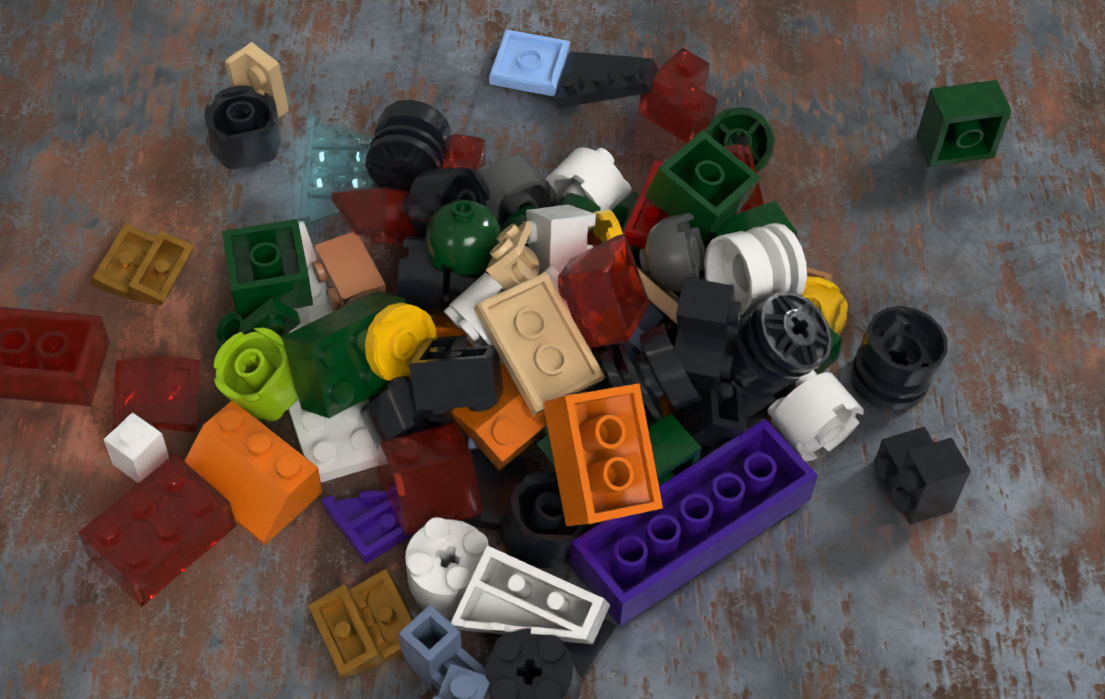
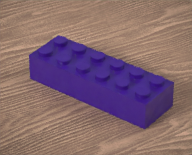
[570,419,818,627]

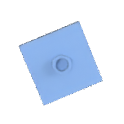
[489,29,570,97]

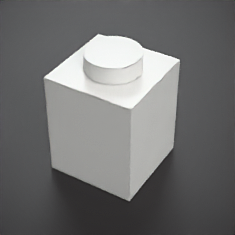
[103,412,169,486]

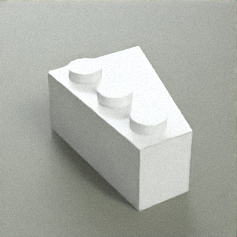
[523,205,596,307]
[451,546,610,644]

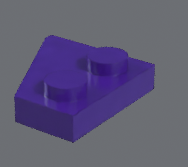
[322,485,434,564]

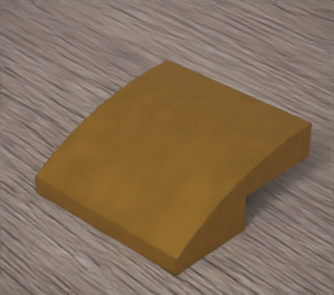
[91,223,194,305]
[308,568,414,678]

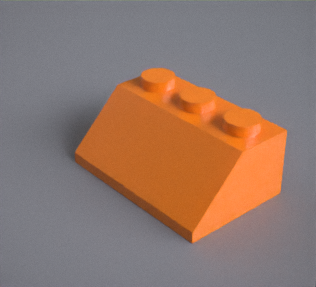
[449,364,594,471]
[543,383,663,526]
[179,401,322,546]

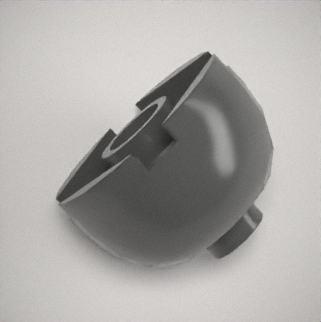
[640,213,705,293]

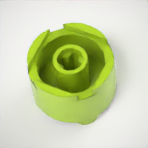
[213,327,298,422]

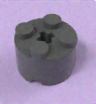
[477,153,557,228]

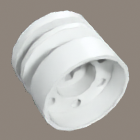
[704,223,807,316]

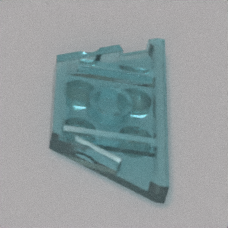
[298,114,375,227]

